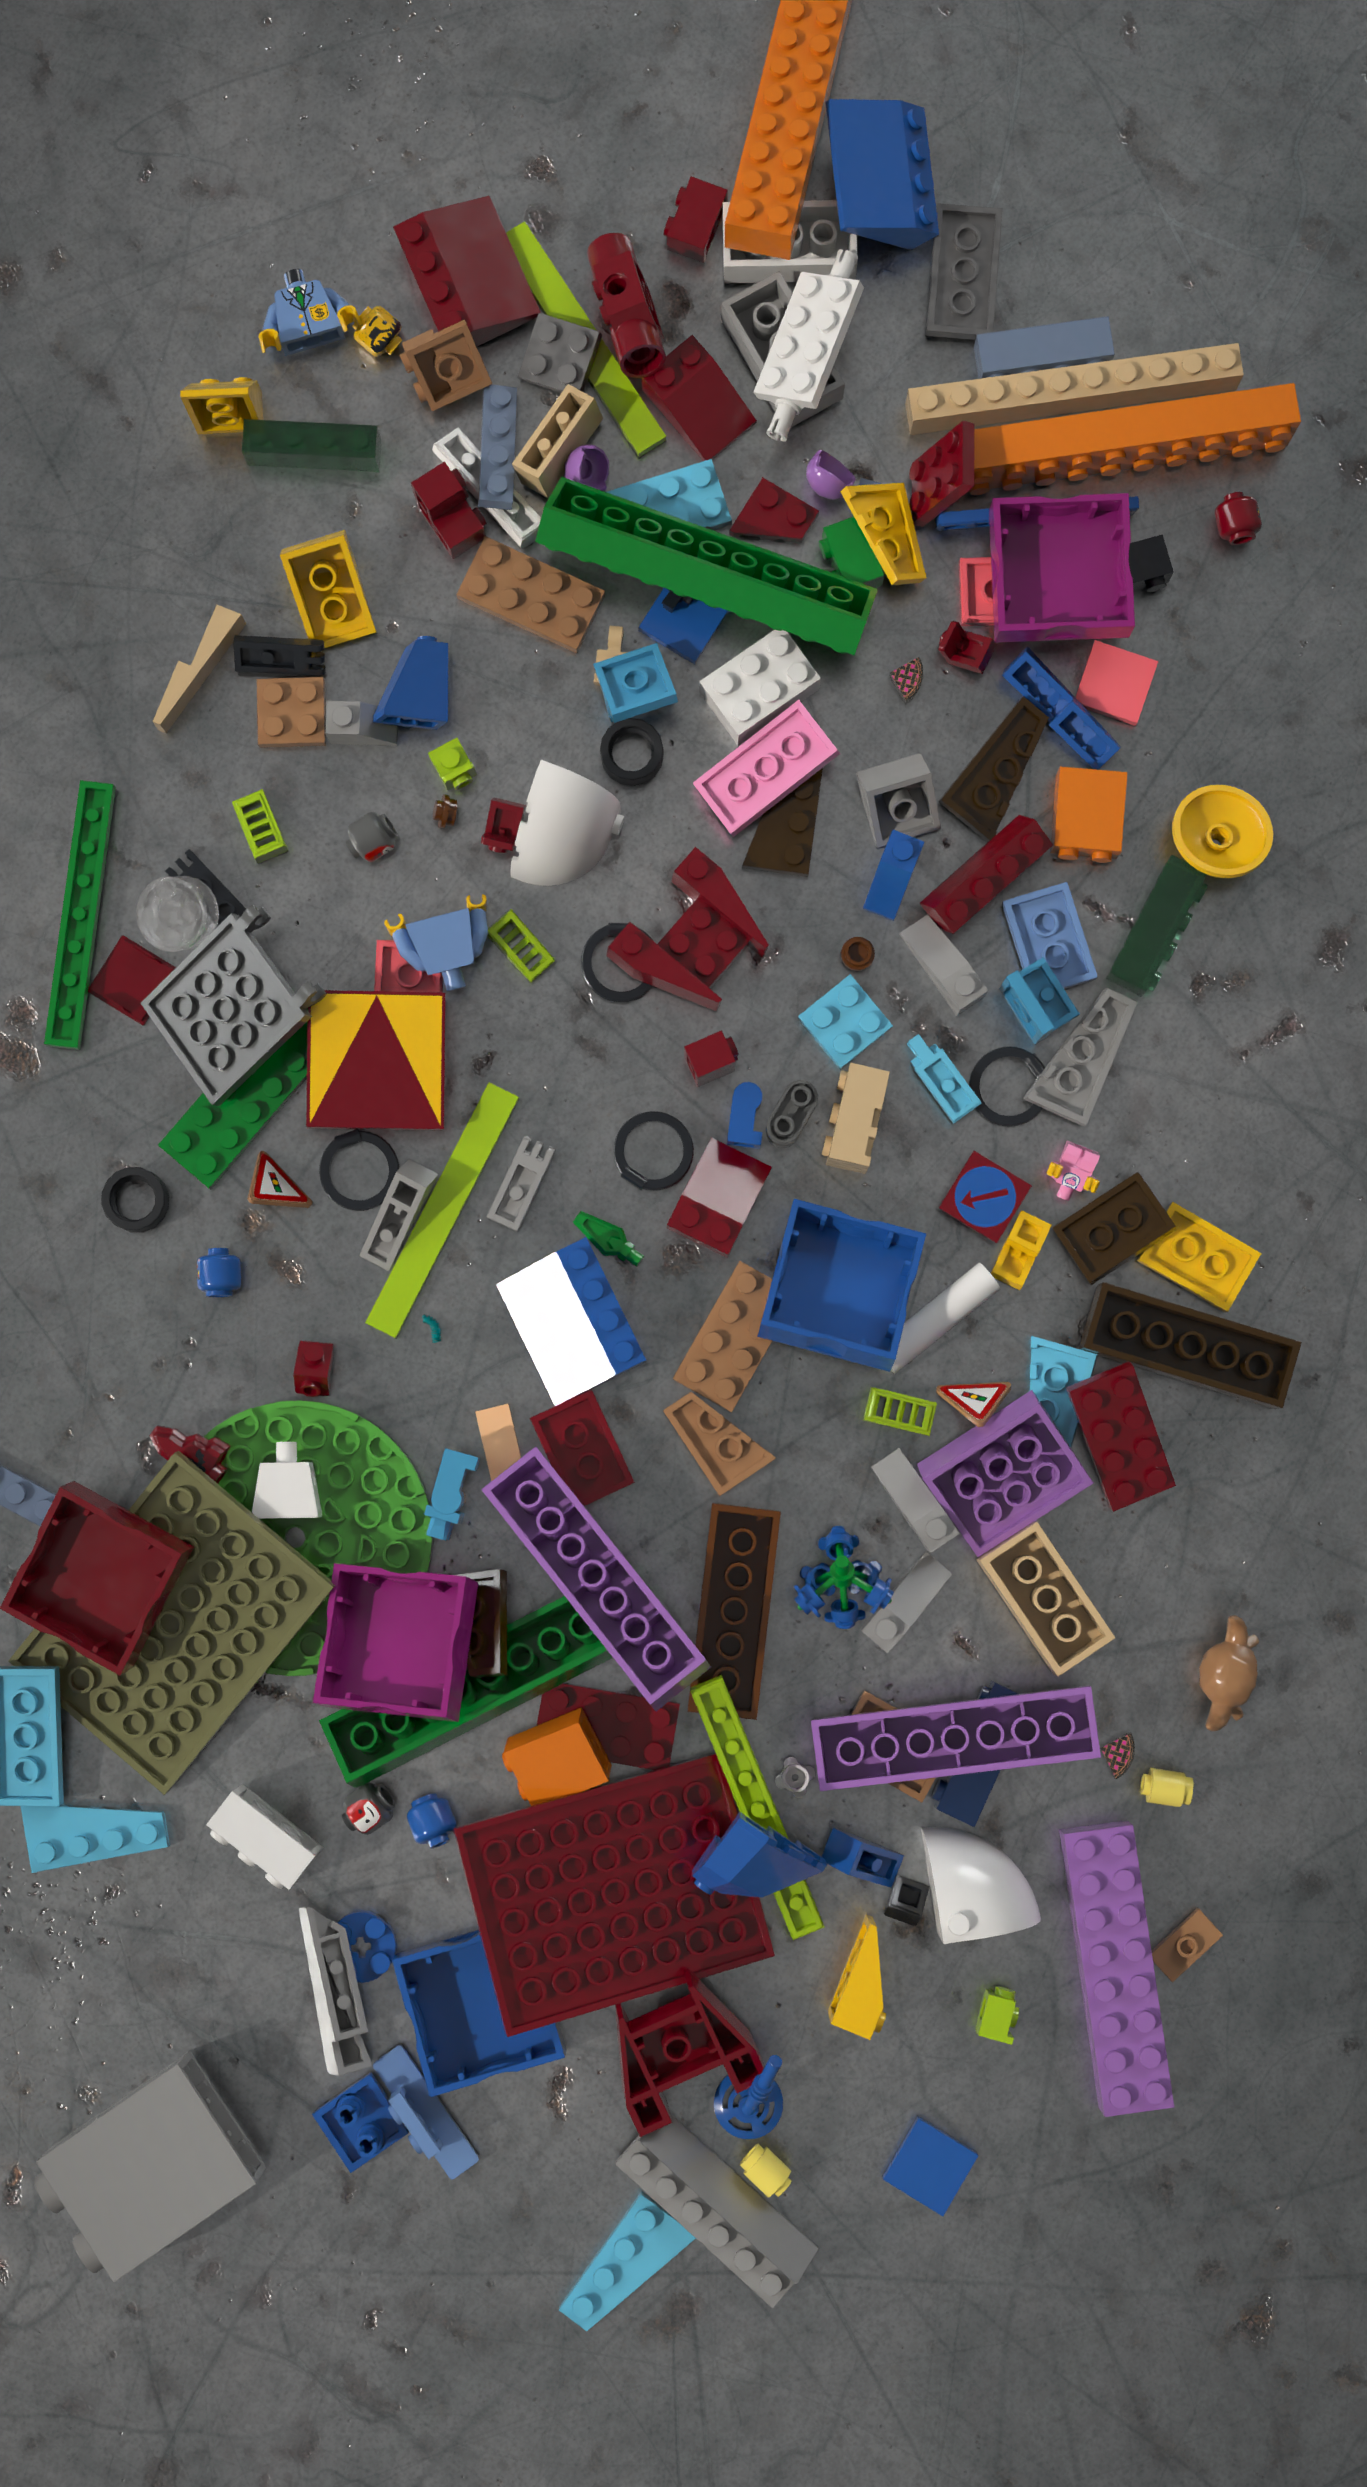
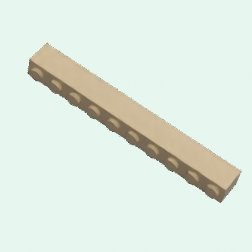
[905,343,1244,435]

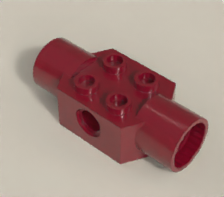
[587,233,666,378]

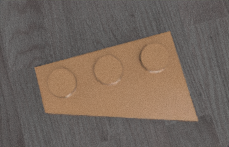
[663,1392,776,1496]

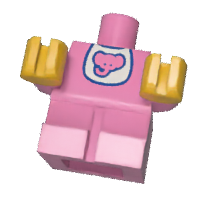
[1046,1140,1100,1201]

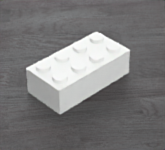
[722,200,857,283]

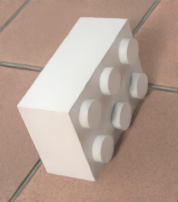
[699,630,821,746]
[206,1784,324,1890]

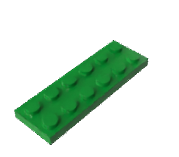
[158,1008,308,1190]

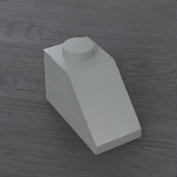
[325,701,398,746]

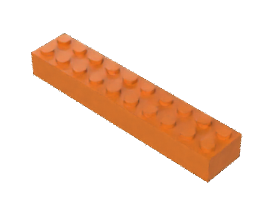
[725,0,853,260]
[968,383,1301,495]

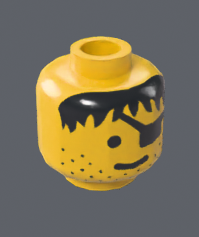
[352,306,402,357]

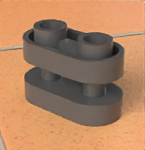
[766,1080,818,1148]

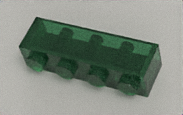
[242,419,382,472]
[1105,855,1208,997]

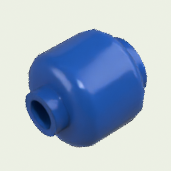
[197,1248,241,1297]
[407,1794,457,1849]

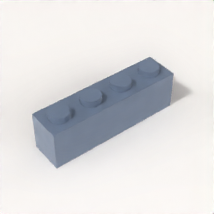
[974,316,1115,379]

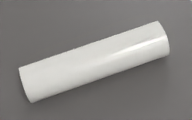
[432,427,541,548]
[891,1262,1001,1374]

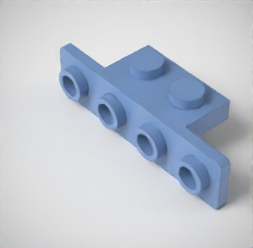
[373,2044,479,2180]

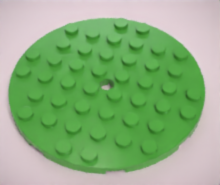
[203,1400,433,1676]

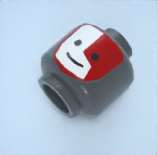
[346,812,398,862]
[342,1782,395,1835]

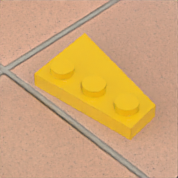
[840,483,927,585]

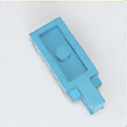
[907,1034,981,1124]

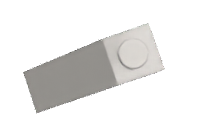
[900,914,988,1016]
[359,1159,439,1271]
[871,1448,960,1553]
[860,1551,952,1654]

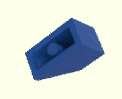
[821,1828,904,1888]

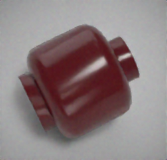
[1215,492,1262,545]

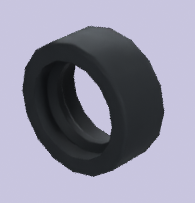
[600,718,664,786]
[101,1167,169,1232]

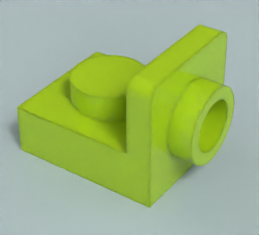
[428,737,477,790]

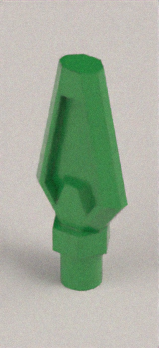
[573,1211,644,1267]

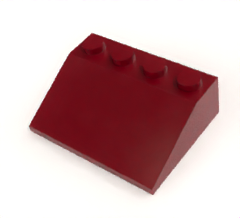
[393,196,541,347]

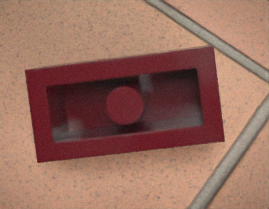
[663,176,728,263]
[684,1030,739,1087]

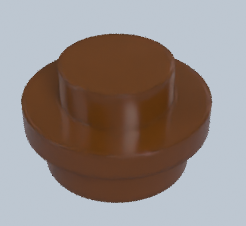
[433,794,457,828]
[841,937,875,971]

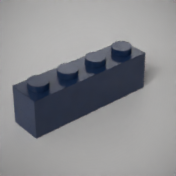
[932,1680,1019,1827]

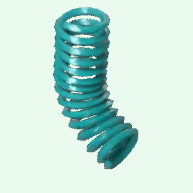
[422,1314,441,1343]

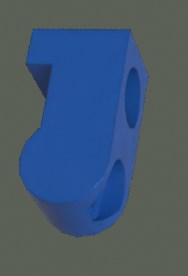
[727,1082,763,1149]

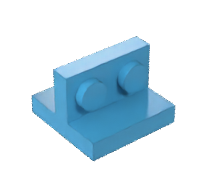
[593,643,678,723]
[999,957,1080,1045]

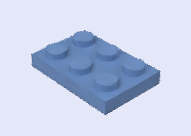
[1002,882,1098,989]

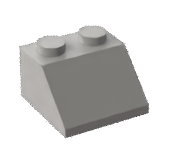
[856,753,941,848]

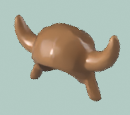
[1199,1615,1259,1731]

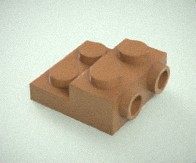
[399,320,492,411]

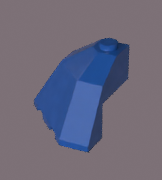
[692,1812,827,1898]

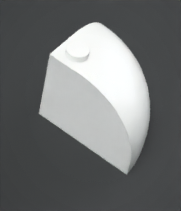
[511,760,625,886]
[921,1827,1041,1944]

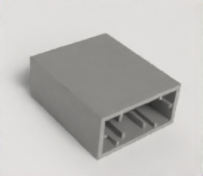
[34,2051,266,2283]

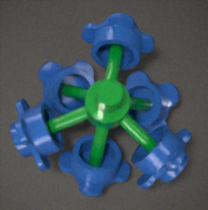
[794,1526,894,1629]

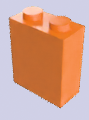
[1050,766,1127,863]
[502,1707,612,1806]

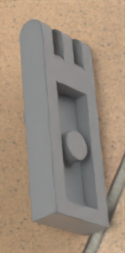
[486,1135,556,1232]

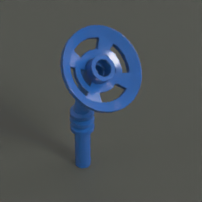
[714,2055,783,2139]

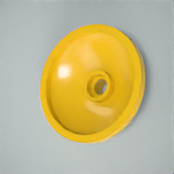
[1172,785,1273,878]

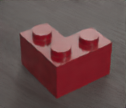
[411,461,487,559]

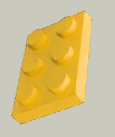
[1137,1202,1262,1313]

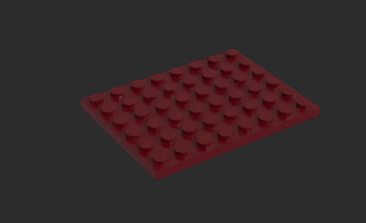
[453,1753,775,2037]

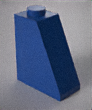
[373,636,448,730]
[863,830,924,921]

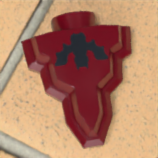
[149,1425,231,1484]

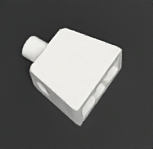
[252,1442,322,1519]

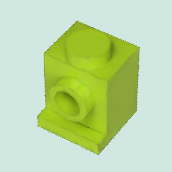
[975,1986,1019,2045]

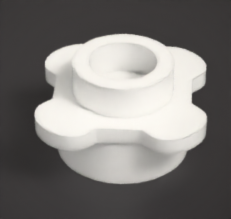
[775,1757,815,1798]

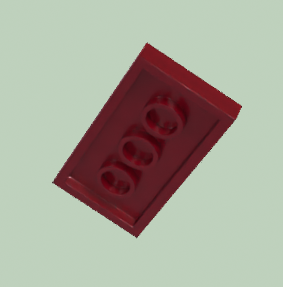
[1066,1362,1176,1512]
[537,1683,680,1770]

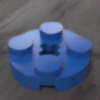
[338,1910,397,1983]

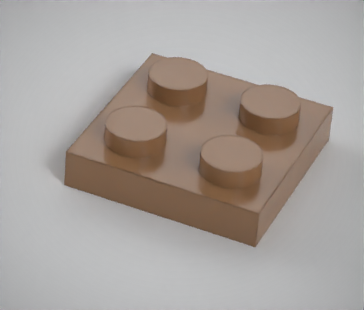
[257,677,326,748]

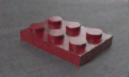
[909,421,975,527]
[530,1389,635,1506]

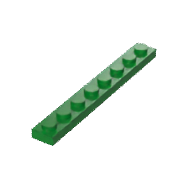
[44,780,116,1050]

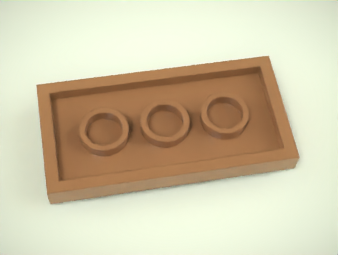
[456,536,605,653]
[673,1261,772,1413]

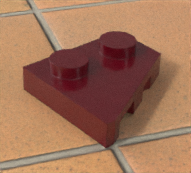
[729,477,819,543]

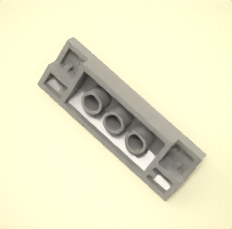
[615,2113,818,2308]

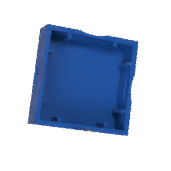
[757,1199,926,1372]
[392,1929,567,2097]

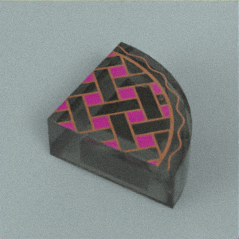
[889,657,923,704]
[1100,1732,1135,1779]

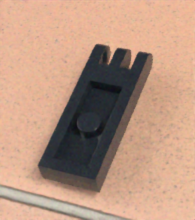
[233,635,326,676]
[165,849,246,927]

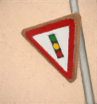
[247,1151,312,1208]
[936,1382,1011,1427]

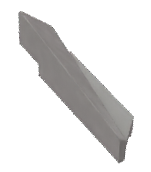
[299,1906,372,2076]

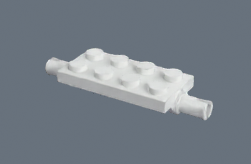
[753,249,864,441]

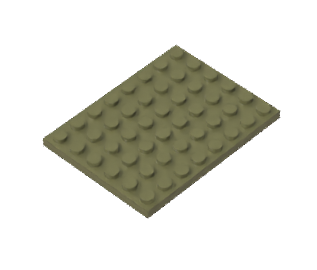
[8,1451,335,1795]

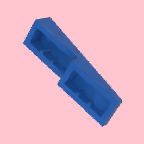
[1002,646,1121,770]

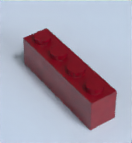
[920,815,1053,934]

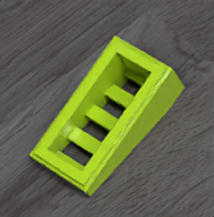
[232,789,289,864]
[487,909,555,982]
[863,1387,937,1436]

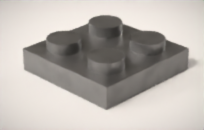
[518,313,602,393]

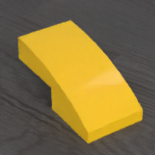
[991,1210,1052,1290]

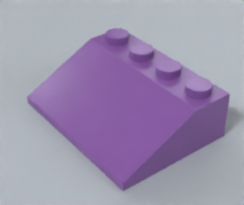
[917,1390,1093,1557]

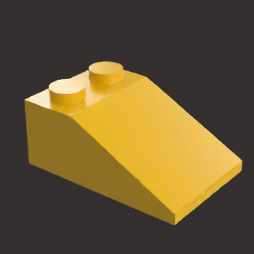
[180,377,264,434]
[280,530,376,648]
[828,1914,886,2040]

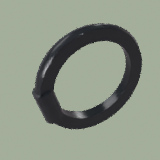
[581,923,653,1002]
[969,1046,1045,1127]
[614,1111,694,1191]
[319,1129,399,1211]

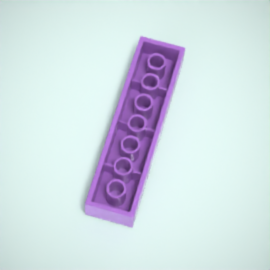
[481,1447,711,1711]
[811,1686,1101,1791]
[1059,1820,1174,2117]

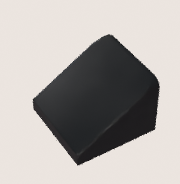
[884,1875,930,1926]

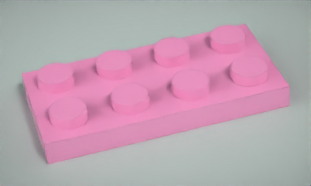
[693,700,840,837]

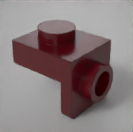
[938,621,997,674]
[481,797,526,853]
[293,1341,334,1397]

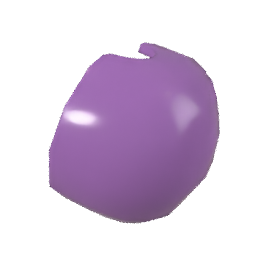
[565,444,609,491]
[806,450,856,500]

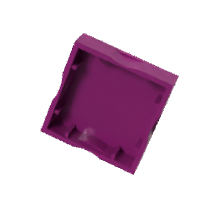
[989,493,1135,643]
[313,1563,478,1722]

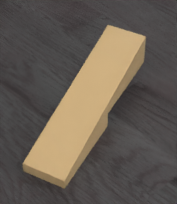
[153,604,246,733]

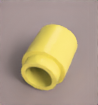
[1140,1768,1194,1807]
[739,2144,792,2197]

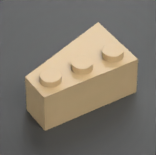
[822,1062,890,1174]

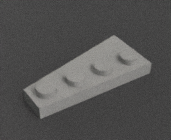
[1023,988,1137,1126]

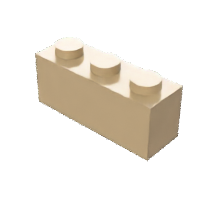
[512,384,603,498]

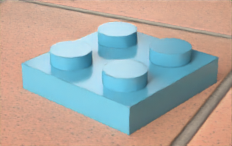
[798,974,893,1070]

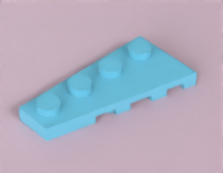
[1030,1336,1098,1448]
[21,1805,170,1873]
[559,2191,696,2331]

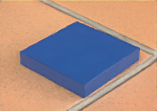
[638,588,728,665]
[882,2116,979,2216]

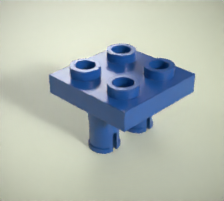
[312,2072,409,2173]

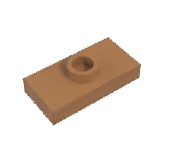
[1151,1908,1223,1983]

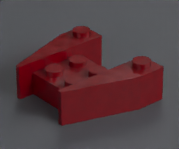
[606,847,769,1011]
[615,1968,765,2137]

